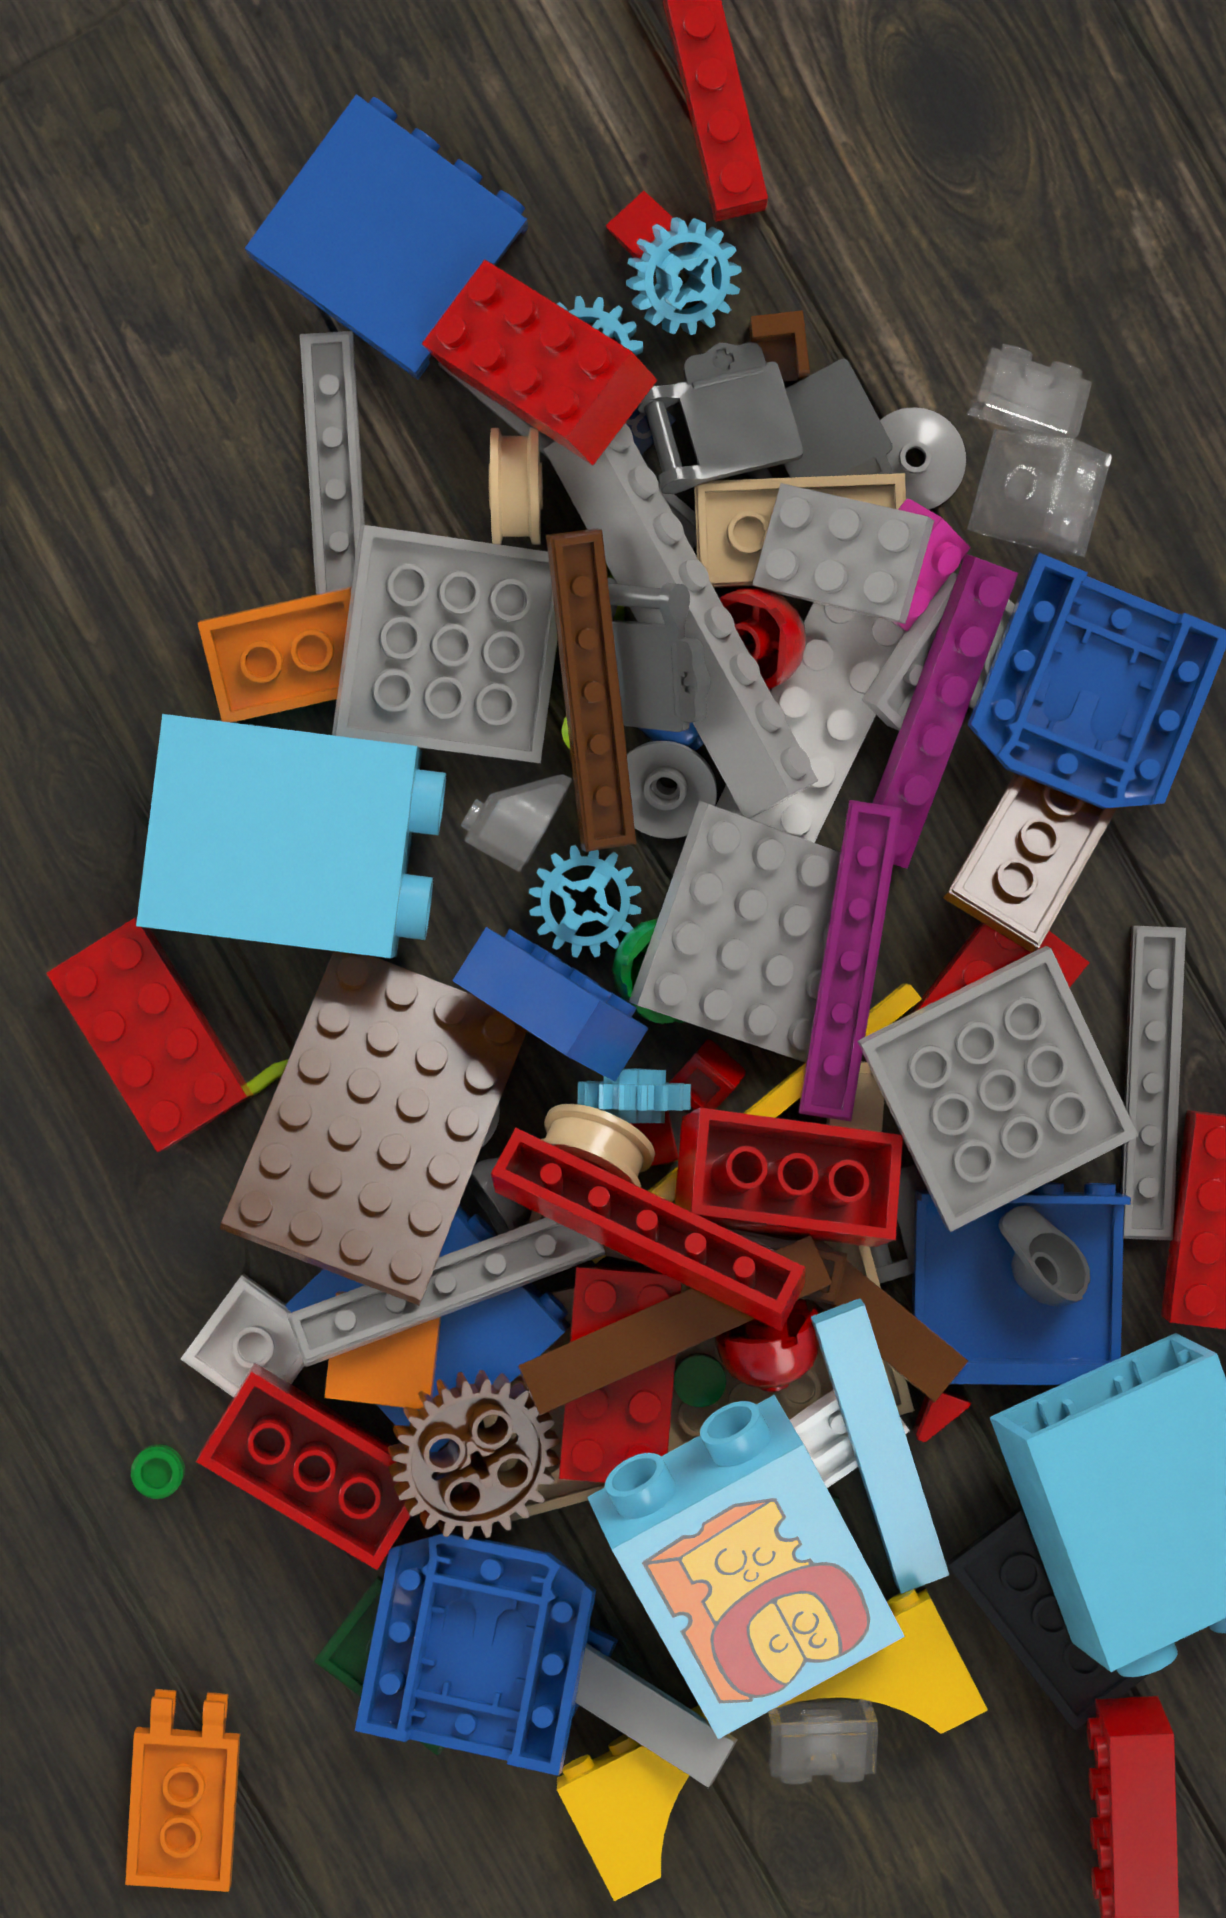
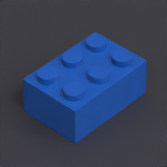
[453,927,648,1082]

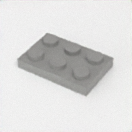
[752,483,934,624]

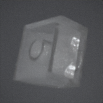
[967,344,1092,448]
[967,429,1112,557]
[461,774,573,873]
[767,1700,878,1784]

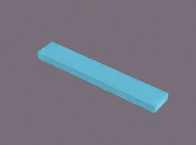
[811,1298,949,1594]

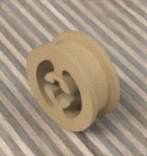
[489,428,543,545]
[541,1104,655,1188]

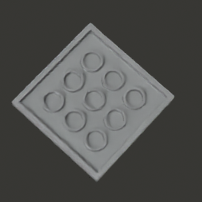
[332,525,558,763]
[629,801,840,1063]
[857,946,1138,1232]

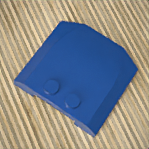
[968,552,1226,809]
[355,1532,596,1776]

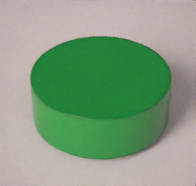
[674,1353,726,1408]
[131,1444,185,1499]

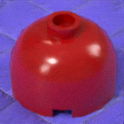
[720,588,806,690]
[715,1298,820,1392]

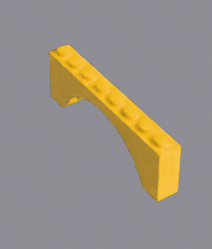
[557,1589,988,1901]

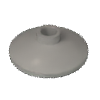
[880,407,966,510]
[627,741,717,839]

